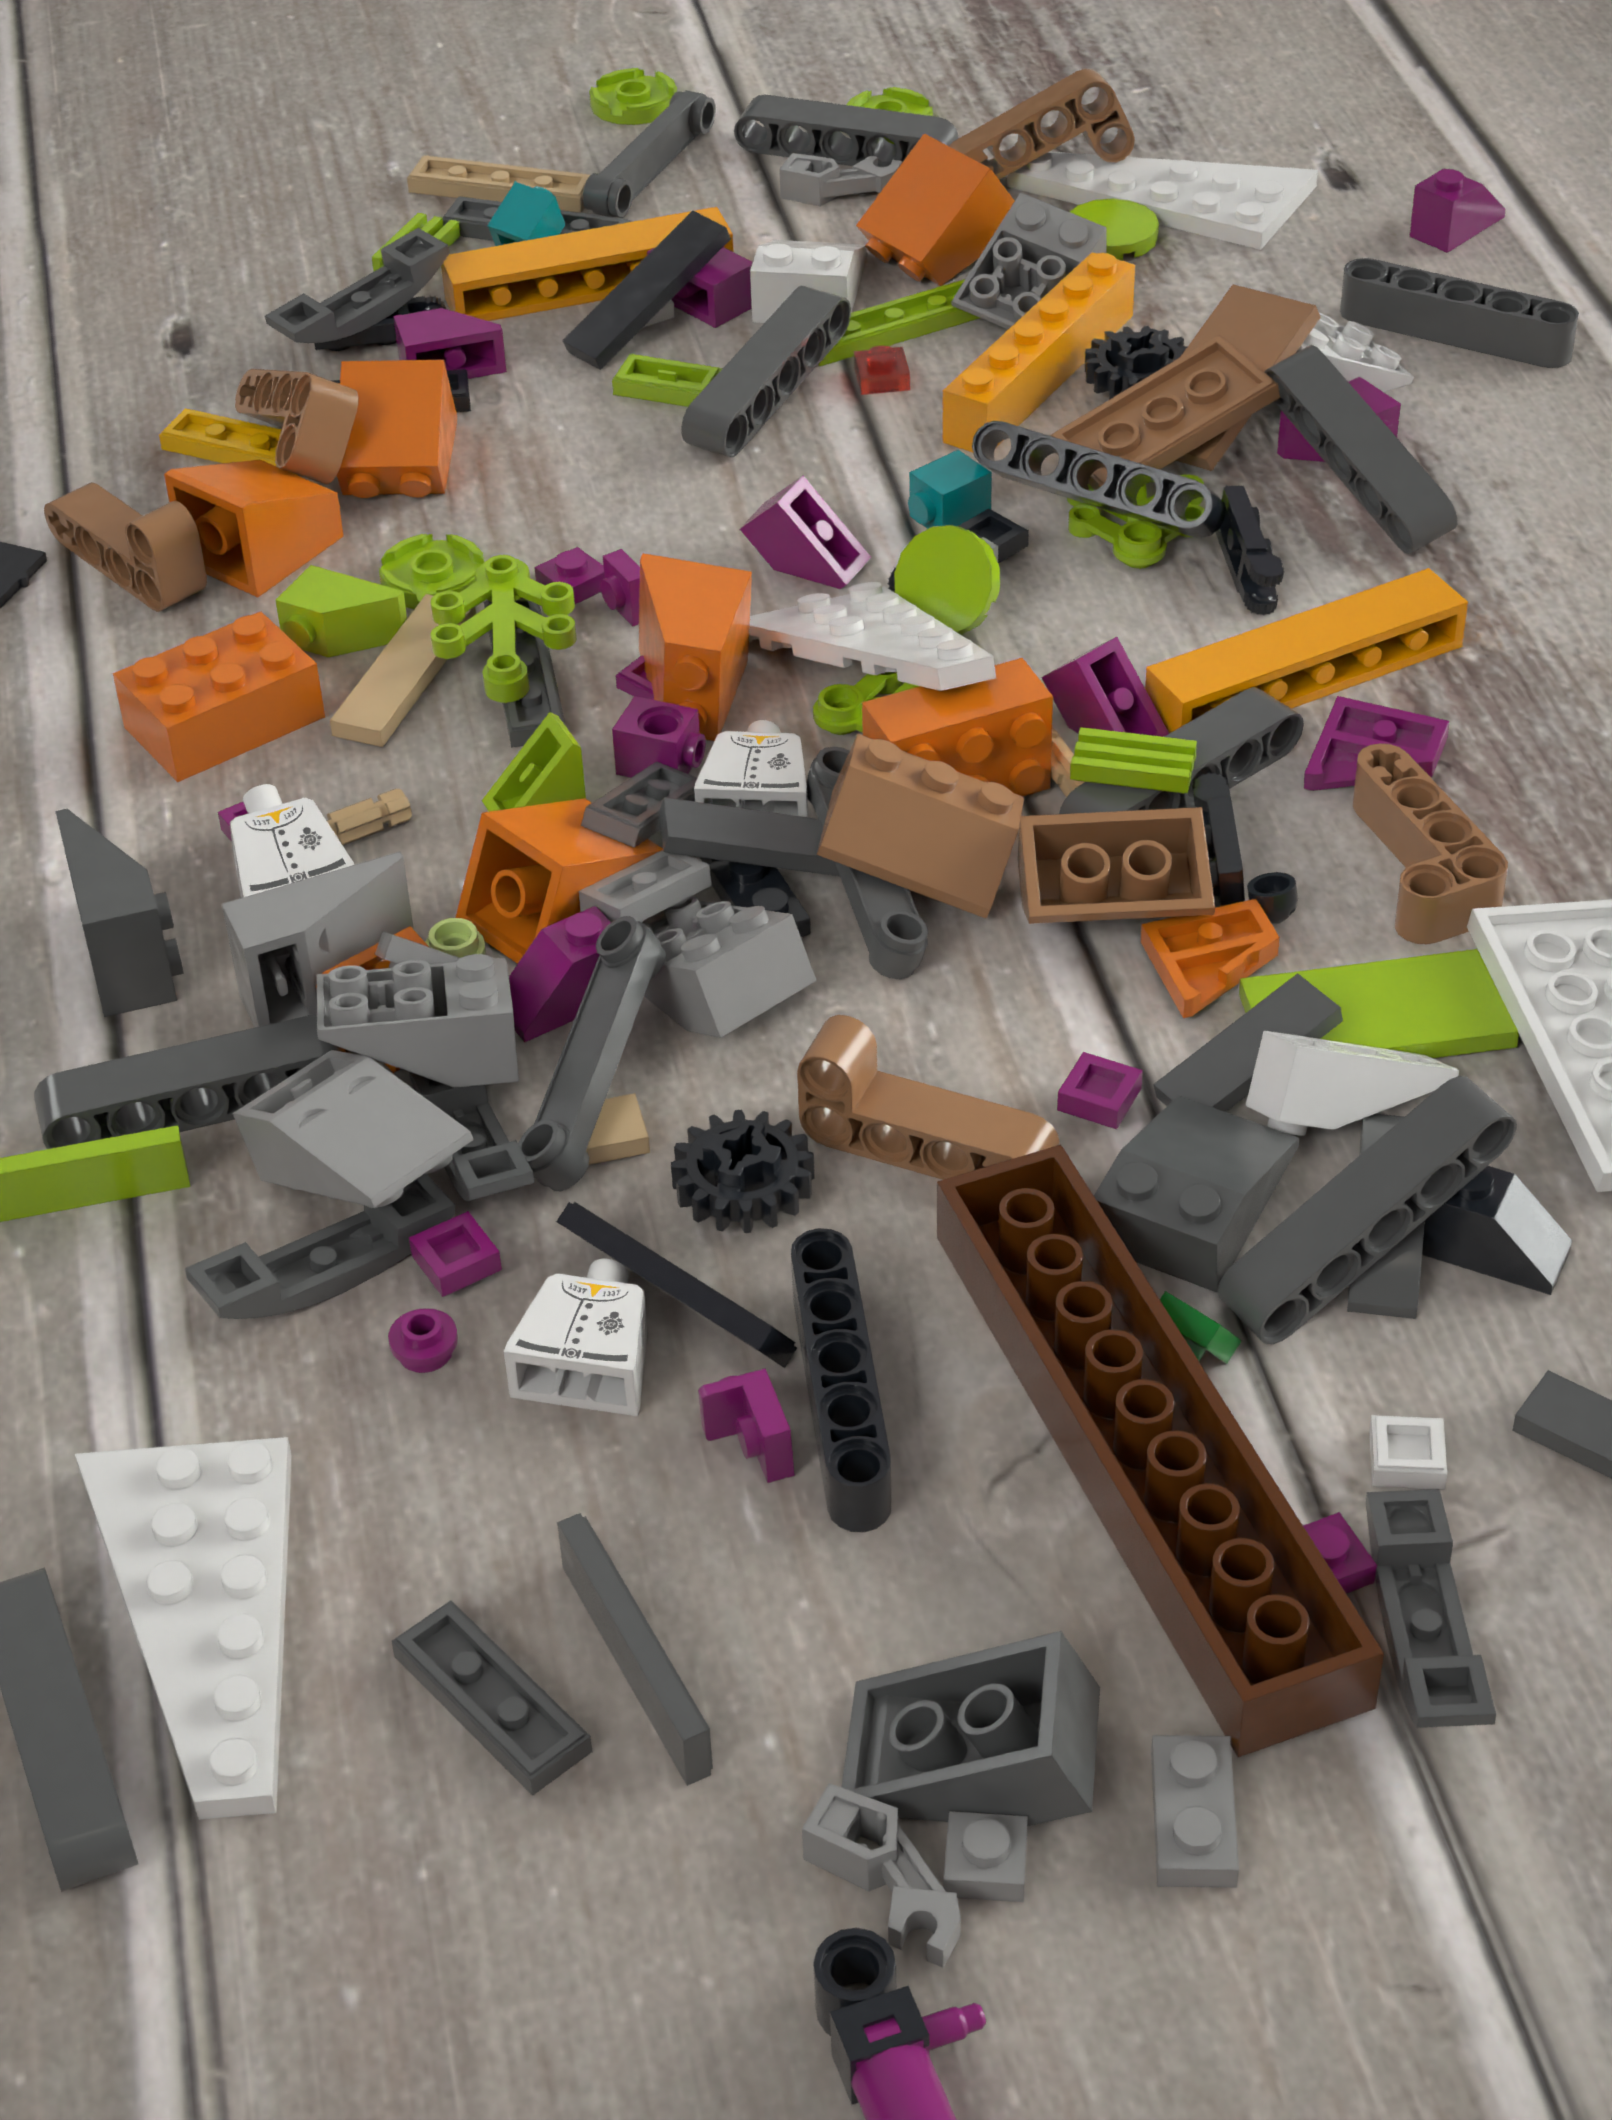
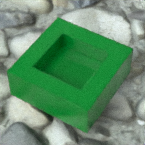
[1160,1291,1242,1364]

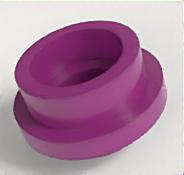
[388,1308,458,1373]

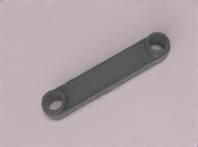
[583,90,716,217]
[806,746,928,979]
[518,916,666,1192]

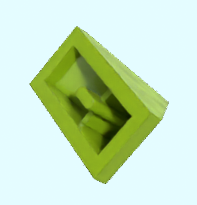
[481,712,586,811]

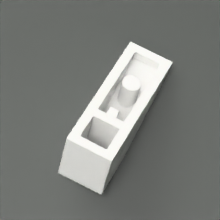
[1246,1031,1460,1136]

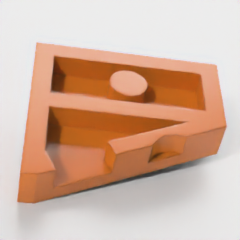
[1141,899,1280,1018]

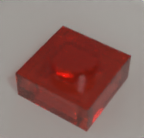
[854,345,910,395]

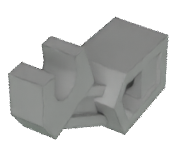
[779,153,903,206]
[802,1783,961,1968]

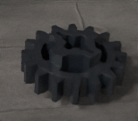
[1085,326,1188,400]
[671,1109,815,1233]

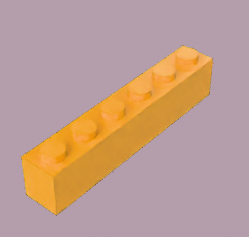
[441,207,734,321]
[943,252,1135,452]
[1145,568,1468,734]

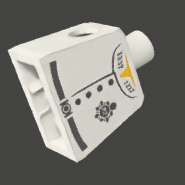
[694,720,808,817]
[230,784,354,898]
[504,1258,647,1416]

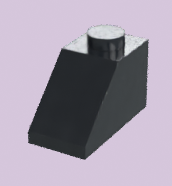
[1422,1166,1572,1295]

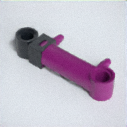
[813,1928,986,2120]

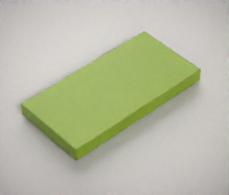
[1239,949,1519,1058]

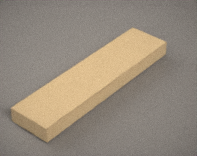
[407,155,590,213]
[330,594,476,747]

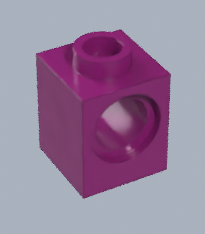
[612,696,706,778]

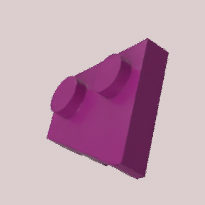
[1304,696,1449,791]

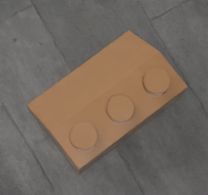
[817,733,1024,919]
[1017,807,1215,924]

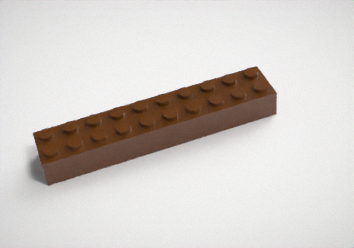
[937,1144,1384,1757]

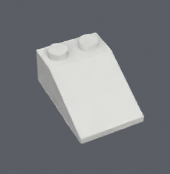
[750,240,868,323]

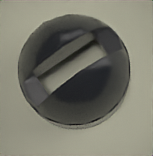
[1247,872,1298,924]

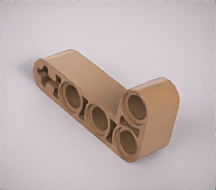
[949,69,1135,180]
[235,369,359,485]
[44,482,207,612]
[1352,743,1508,944]
[797,1015,1059,1180]

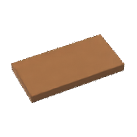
[1175,284,1321,471]
[1050,334,1280,490]

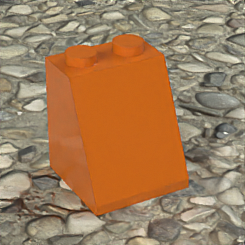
[856,133,1015,286]
[337,360,457,498]
[164,460,344,598]
[639,553,752,741]
[455,798,663,964]

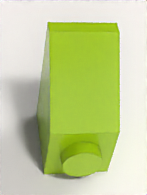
[275,565,407,658]

